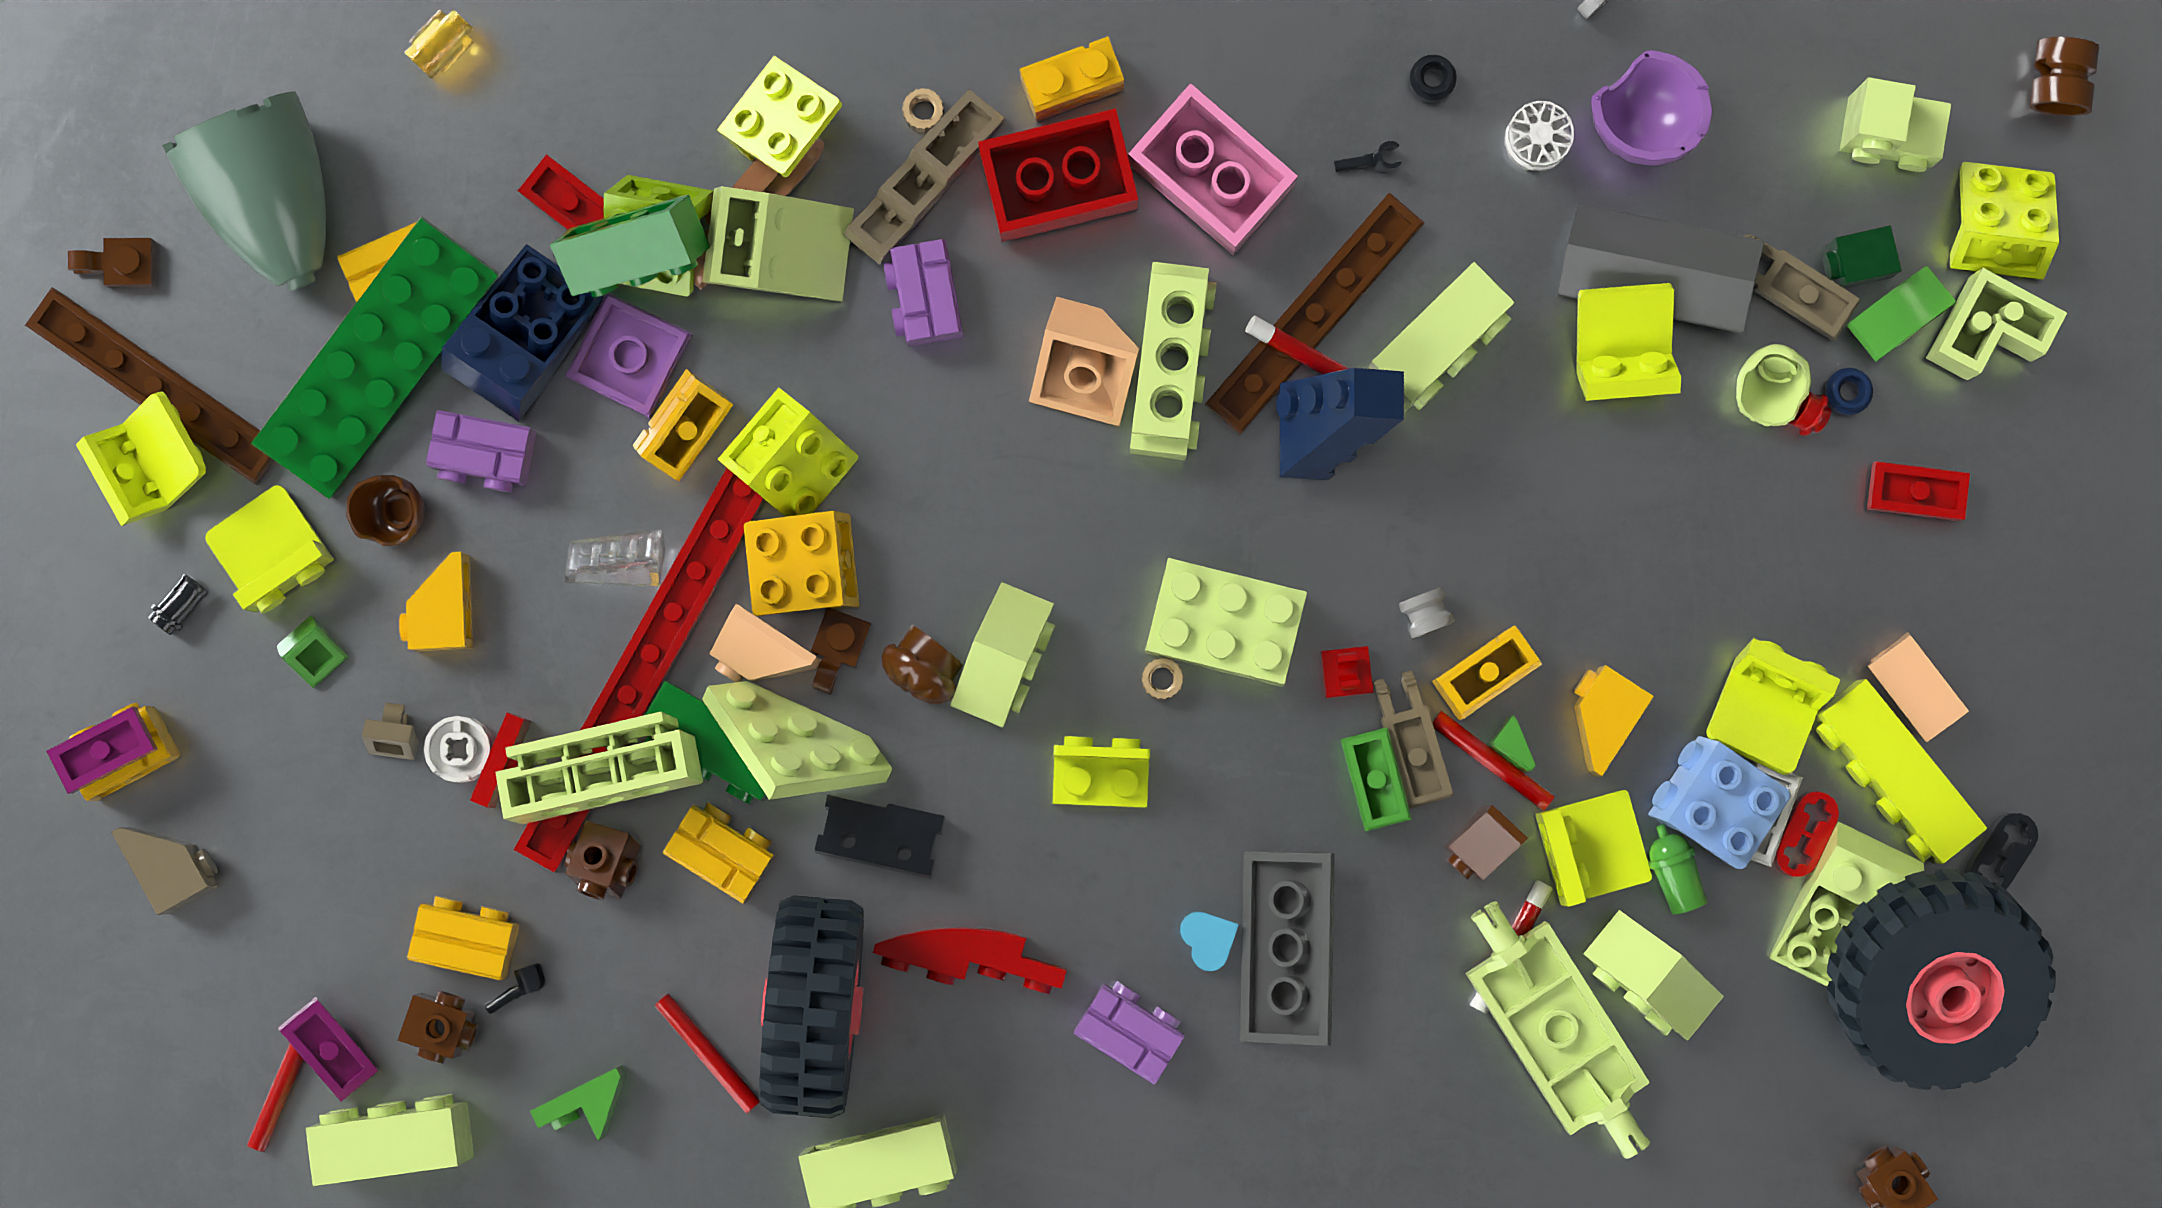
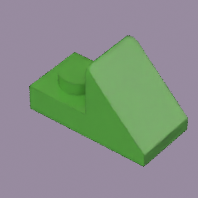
[530,1065,627,1141]

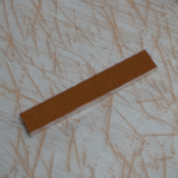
[1205,192,1425,435]
[25,287,275,485]

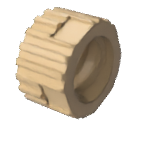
[902,88,945,134]
[1141,657,1184,700]

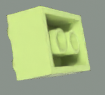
[1367,262,1515,413]
[1145,558,1307,687]
[306,1094,474,1186]
[798,1114,958,1208]

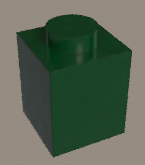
[1823,225,1902,289]

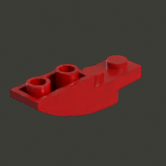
[873,927,1067,994]

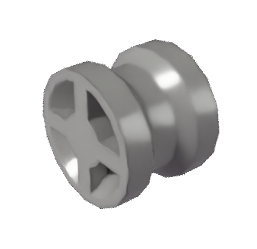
[1398,587,1456,639]

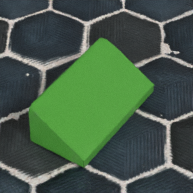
[1340,727,1412,831]

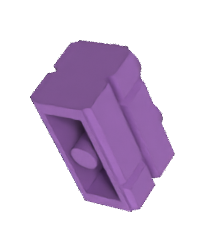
[883,239,964,347]
[426,410,536,493]
[1073,981,1185,1085]

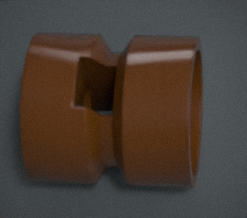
[2029,37,2099,116]

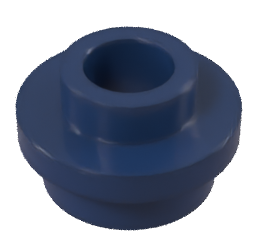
[1825,368,1873,415]

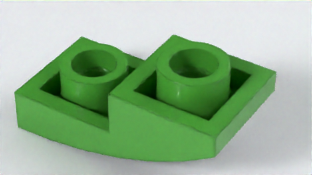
[1847,265,1956,362]

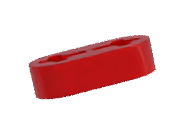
[1773,791,1839,877]

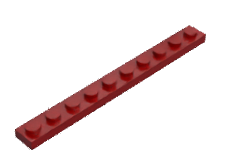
[513,468,765,873]

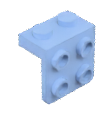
[1648,736,1790,869]

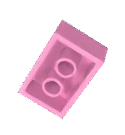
[1128,83,1298,256]

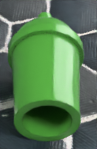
[1648,824,1708,915]

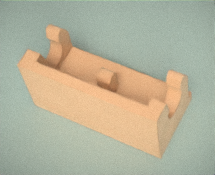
[1867,632,1969,742]

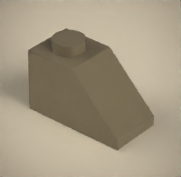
[111,827,219,915]

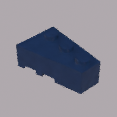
[1276,368,1404,480]

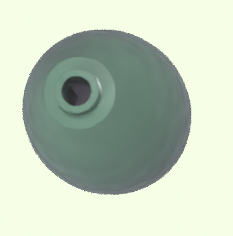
[162,91,326,291]

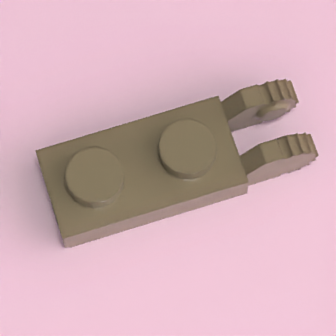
[1744,234,1861,341]
[1373,670,1454,809]

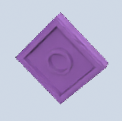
[565,293,693,419]

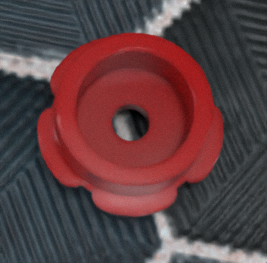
[1789,392,1831,436]

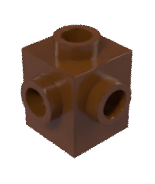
[565,820,641,900]
[397,991,478,1064]
[1856,1146,1938,1208]

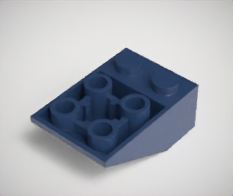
[441,244,604,422]

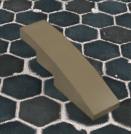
[844,89,1005,265]

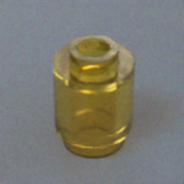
[404,9,474,79]

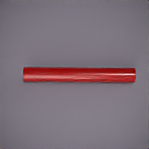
[1432,711,1555,811]
[654,993,760,1114]
[247,1044,304,1152]

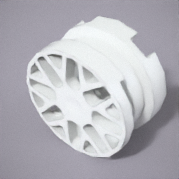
[1504,101,1574,172]
[424,716,495,783]

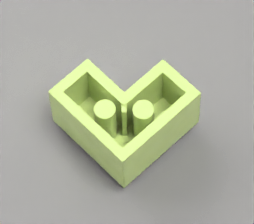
[1839,77,1951,172]
[1926,268,2067,381]
[950,582,1055,727]
[1583,910,1724,1041]

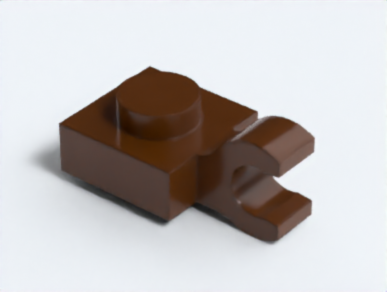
[68,238,155,288]
[811,608,872,695]

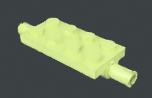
[1465,901,1650,1159]

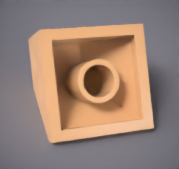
[1029,297,1139,426]
[710,604,822,682]

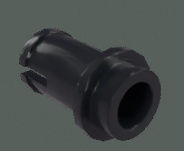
[148,573,209,635]

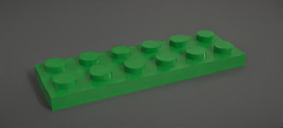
[251,216,499,499]

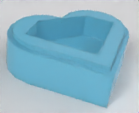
[1180,911,1239,971]

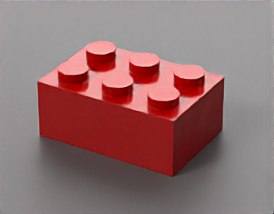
[978,108,1139,242]

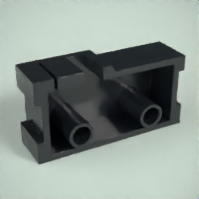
[814,795,945,879]

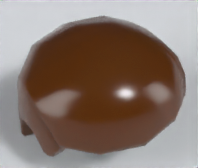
[346,475,424,546]

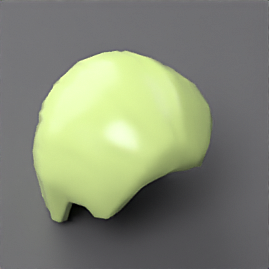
[1736,344,1812,427]

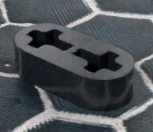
[1965,813,2038,890]

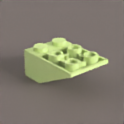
[702,186,854,302]
[1770,821,1924,986]

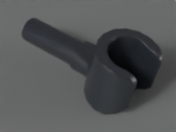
[1334,141,1402,174]
[484,963,546,1014]

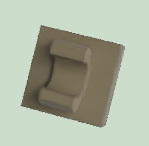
[362,702,418,760]

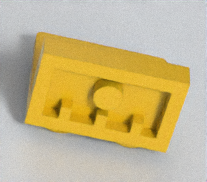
[744,511,860,616]

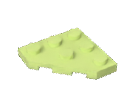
[702,681,892,800]

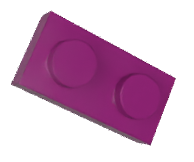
[46,707,158,794]
[278,997,378,1102]

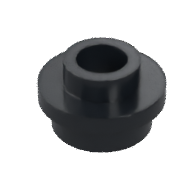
[1409,55,1457,102]

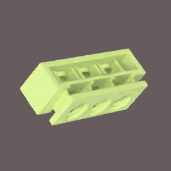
[1129,262,1217,460]
[495,712,703,824]

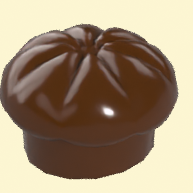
[881,625,963,705]

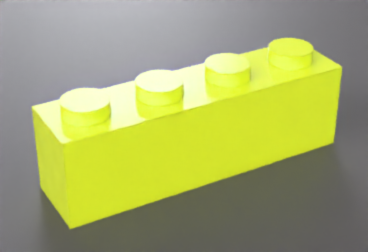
[1815,679,1987,864]

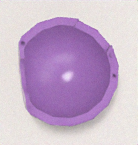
[1591,50,1712,167]

